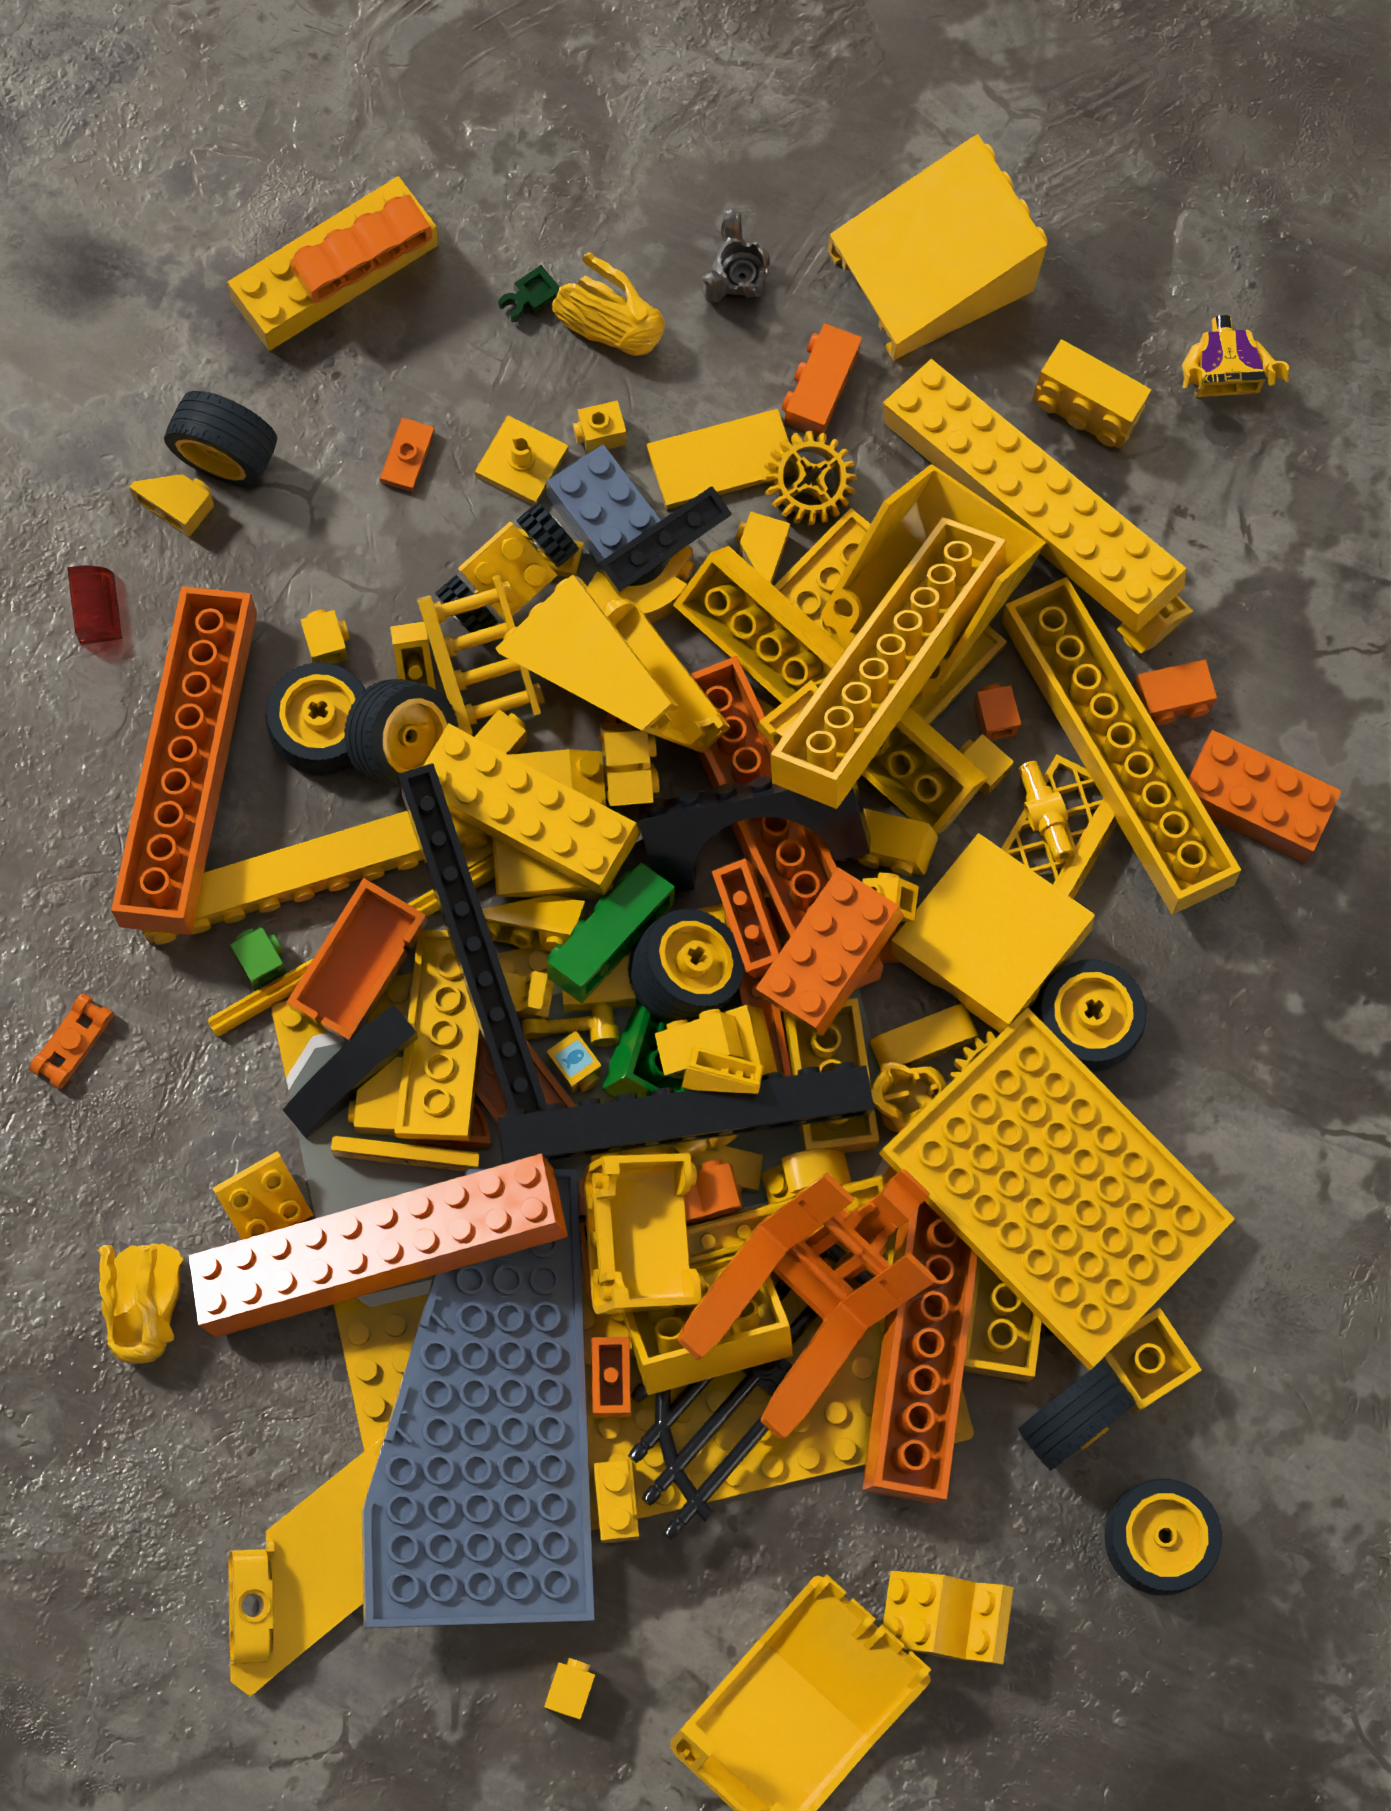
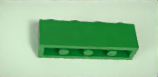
[547,863,675,1003]

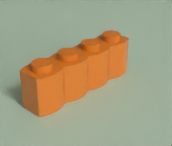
[290,195,432,304]
[684,1159,744,1226]

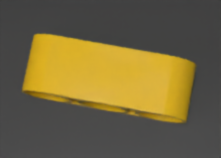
[869,1004,979,1068]

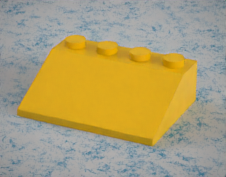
[492,749,613,900]
[623,1253,793,1395]

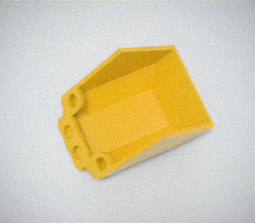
[821,464,1046,694]

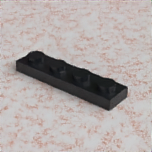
[597,486,732,594]

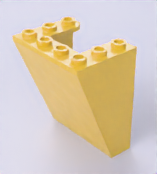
[827,134,1048,361]
[495,574,731,753]

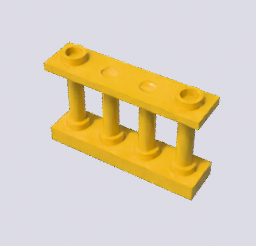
[417,575,545,735]

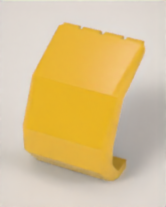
[670,1574,931,1811]

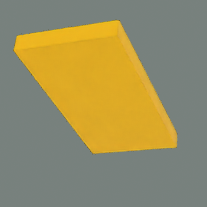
[646,408,795,510]

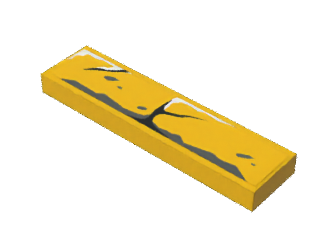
[331,1136,481,1172]

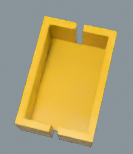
[1032,339,1152,450]
[600,722,659,806]

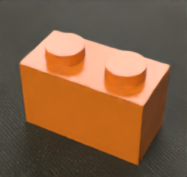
[1133,659,1217,726]
[592,1337,631,1418]

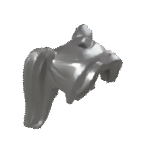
[702,208,770,302]

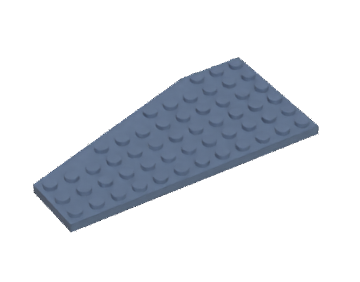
[362,1169,594,1629]

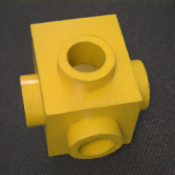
[862,873,919,922]

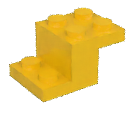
[883,1571,1014,1665]

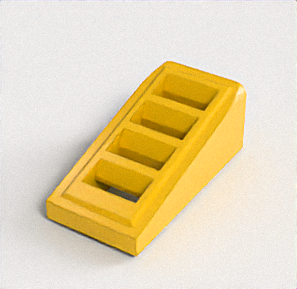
[681,1046,764,1094]

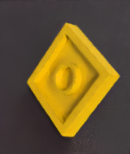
[475,415,569,505]

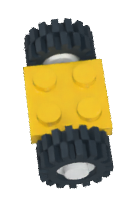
[435,501,579,633]

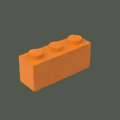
[781,323,862,437]
[712,858,782,979]

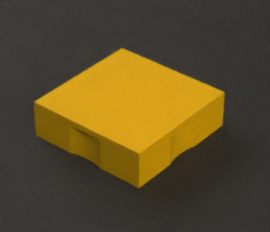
[891,833,1095,1034]

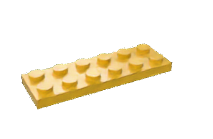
[395,930,492,1141]

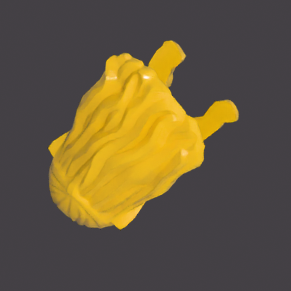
[552,253,665,356]
[98,1243,184,1364]

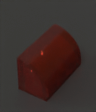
[67,565,123,645]

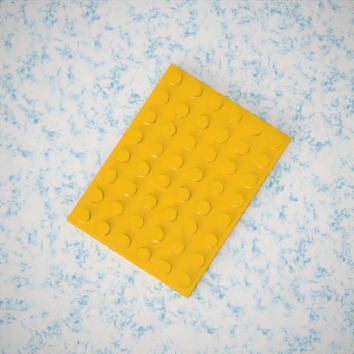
[879,1008,1235,1370]

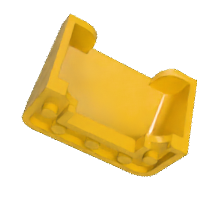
[583,1153,706,1315]

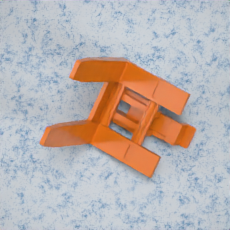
[677,1169,937,1440]

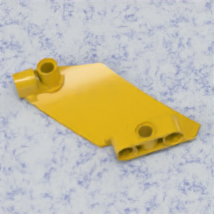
[228,1425,388,1697]

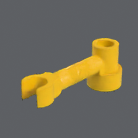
[522,1005,620,1047]

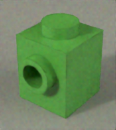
[230,927,286,990]

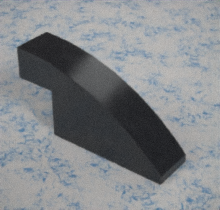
[283,1004,418,1138]

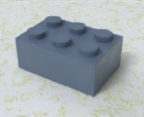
[546,444,661,564]

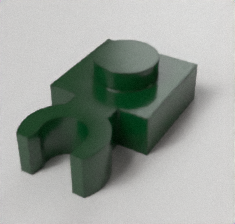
[498,265,559,323]

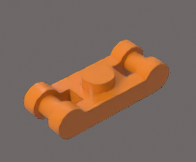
[29,993,114,1090]

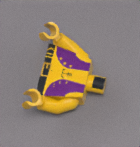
[1182,315,1289,397]

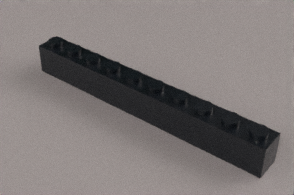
[397,763,547,1113]
[497,1062,874,1164]

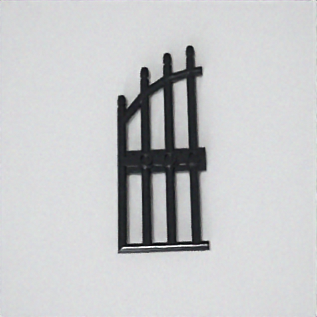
[628,1243,874,1540]

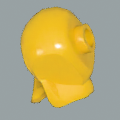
[871,1062,947,1132]

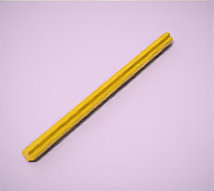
[208,854,495,1036]

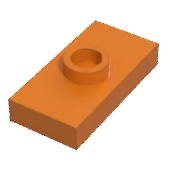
[380,417,435,493]

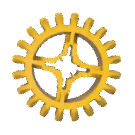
[763,431,857,526]

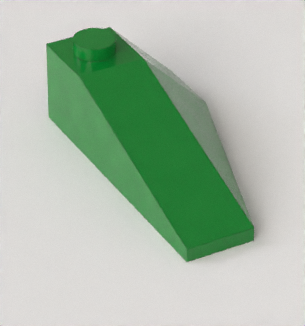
[602,1001,688,1098]

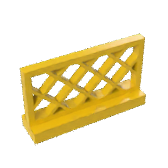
[1001,754,1118,899]

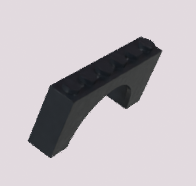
[638,776,871,893]

